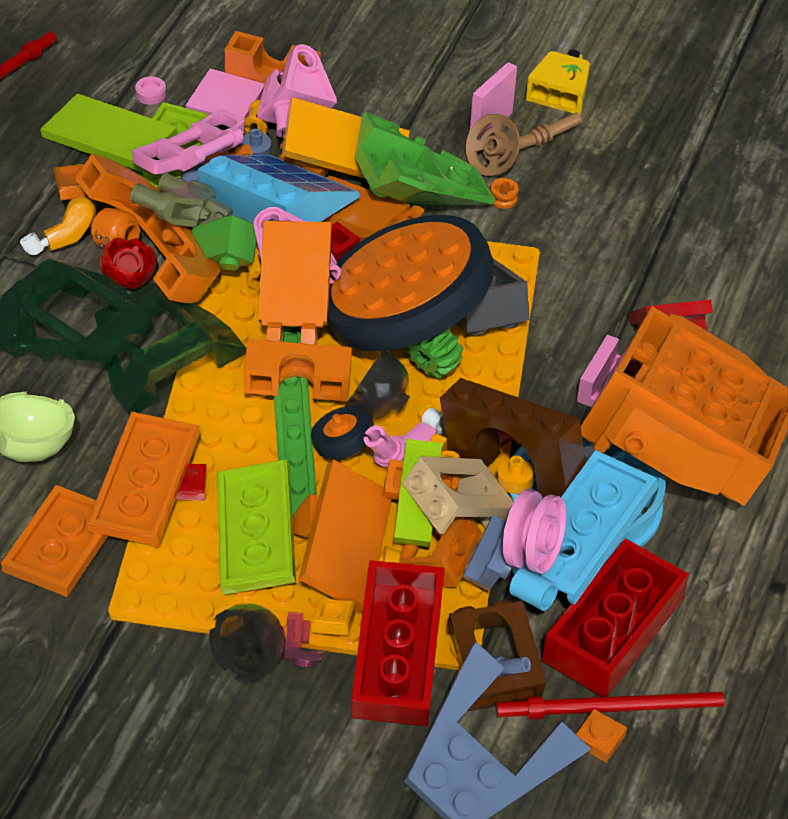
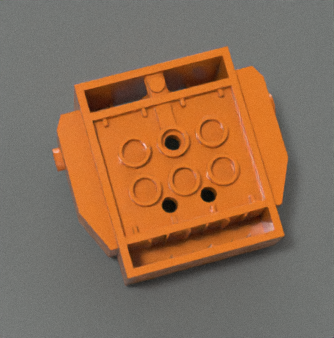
[580,306,788,506]

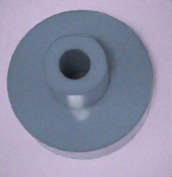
[240,129,272,155]

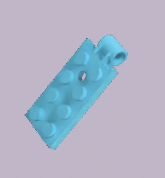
[509,450,659,611]

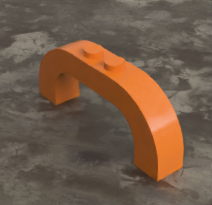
[75,154,220,303]

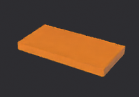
[87,411,200,546]
[298,460,392,612]

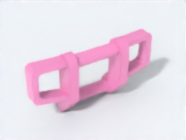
[132,109,244,174]

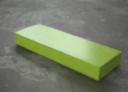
[393,438,442,547]

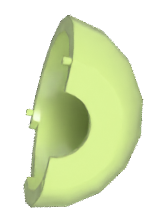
[0,391,75,462]

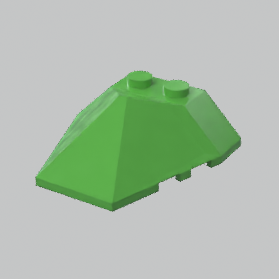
[355,111,496,206]

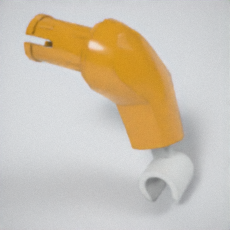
[20,197,96,255]

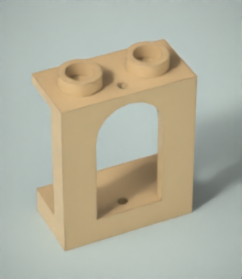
[402,456,514,534]

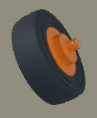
[311,406,374,459]

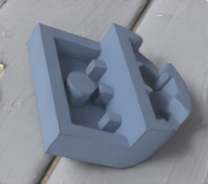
[462,515,512,590]

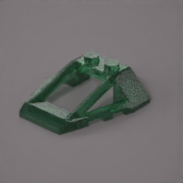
[0,258,153,363]
[94,283,247,416]

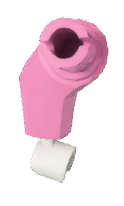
[364,408,446,468]

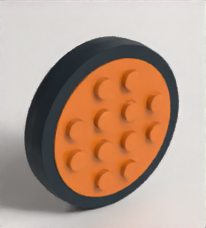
[328,215,494,351]

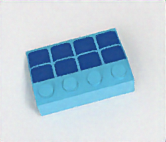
[198,155,360,224]

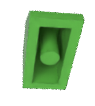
[192,215,256,270]

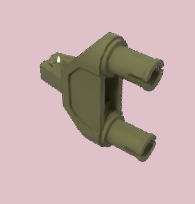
[130,172,233,227]

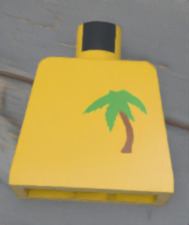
[526,49,590,115]

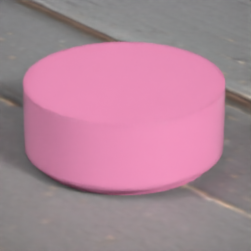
[135,76,166,105]

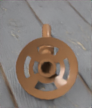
[466,112,582,176]

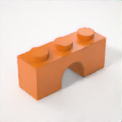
[225,31,321,85]
[244,339,352,401]

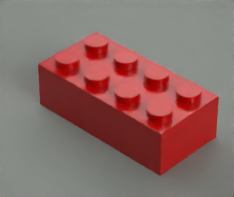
[542,538,689,697]
[351,560,445,727]

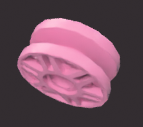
[503,489,567,574]

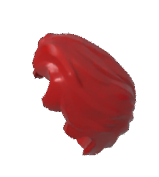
[99,238,157,289]

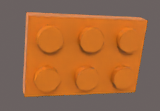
[1,485,108,597]

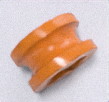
[490,178,519,209]

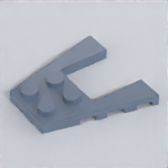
[403,642,591,819]

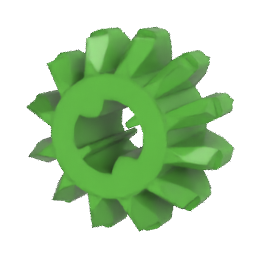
[404,328,464,378]

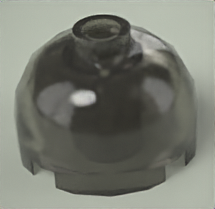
[345,349,410,420]
[209,603,286,682]

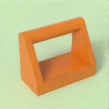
[399,517,482,587]

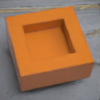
[576,709,627,763]

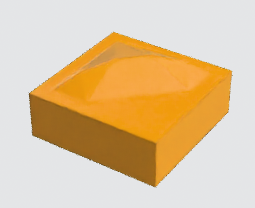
[311,598,356,636]

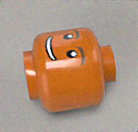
[91,208,140,249]

